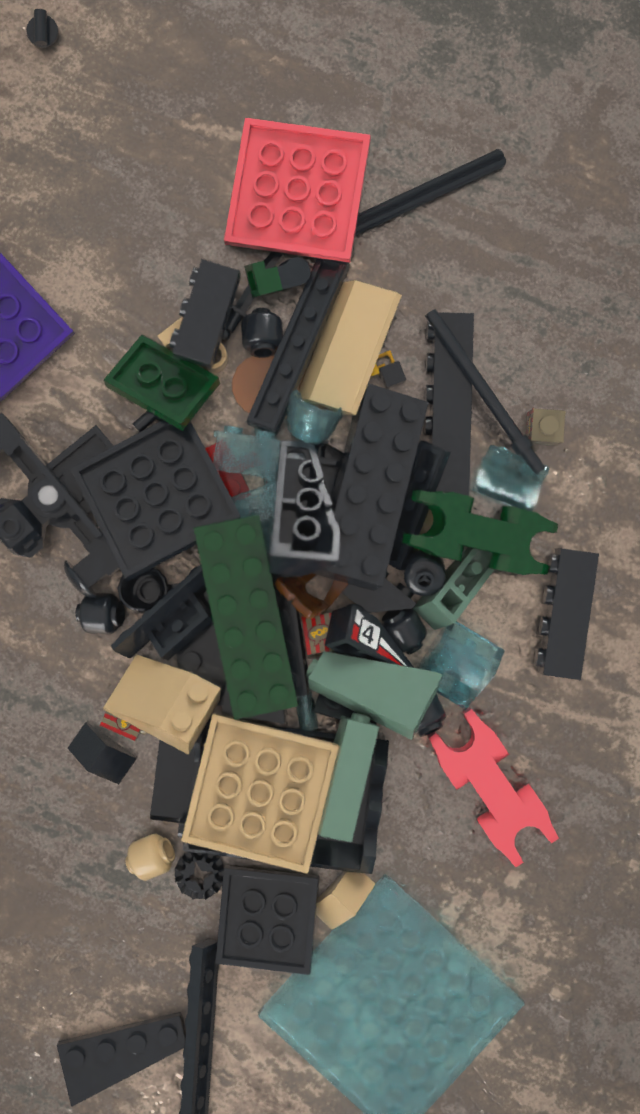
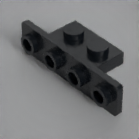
[111,564,213,661]

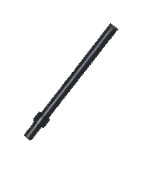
[425,309,546,475]

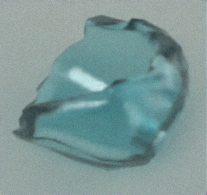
[286,390,343,445]

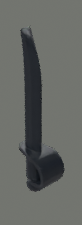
[222,252,285,341]

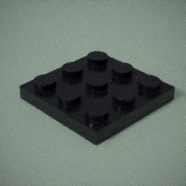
[215,866,320,975]

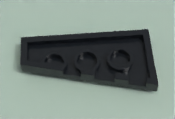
[57,1012,186,1107]

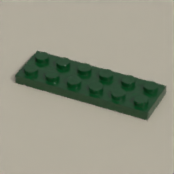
[194,514,298,720]

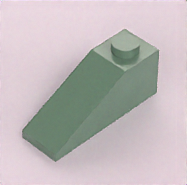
[413,547,495,630]

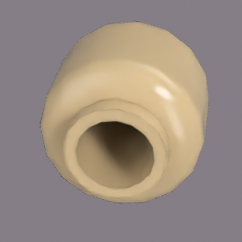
[125,833,175,881]

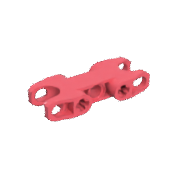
[427,707,559,867]

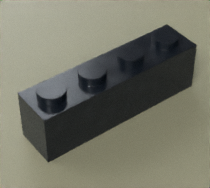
[534,548,599,680]

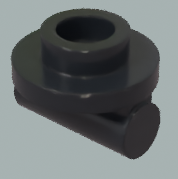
[26,9,59,48]

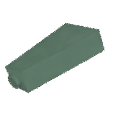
[306,651,443,740]
[318,712,379,842]

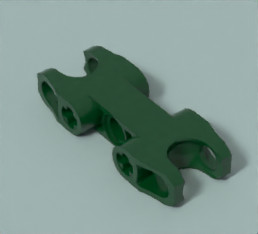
[402,490,558,575]

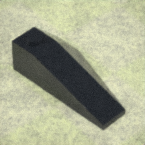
[269,440,340,576]

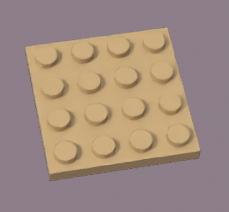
[181,713,339,874]

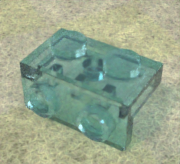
[213,425,281,479]
[472,445,549,511]

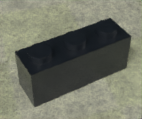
[169,259,241,369]

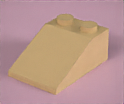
[104,654,221,755]

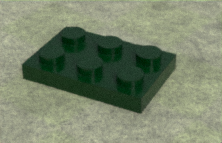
[103,335,220,431]

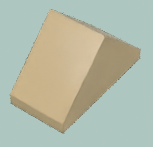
[316,871,375,930]

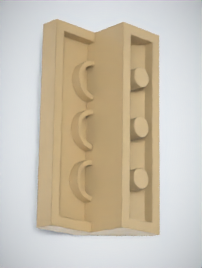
[296,280,402,415]

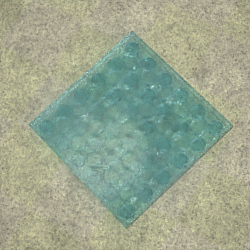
[258,874,525,1114]

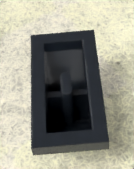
[67,722,137,784]

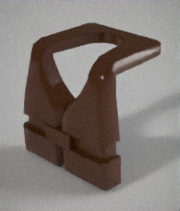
[273,573,349,619]

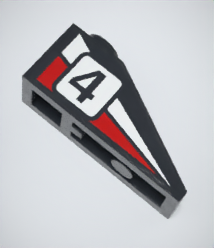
[325,604,414,668]

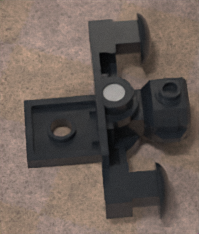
[0,412,120,598]

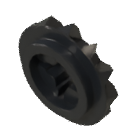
[175,852,224,900]

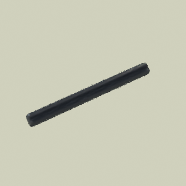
[355,149,506,236]

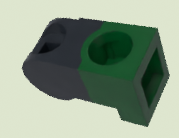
[244,257,311,297]

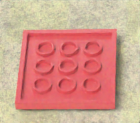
[224,118,371,263]

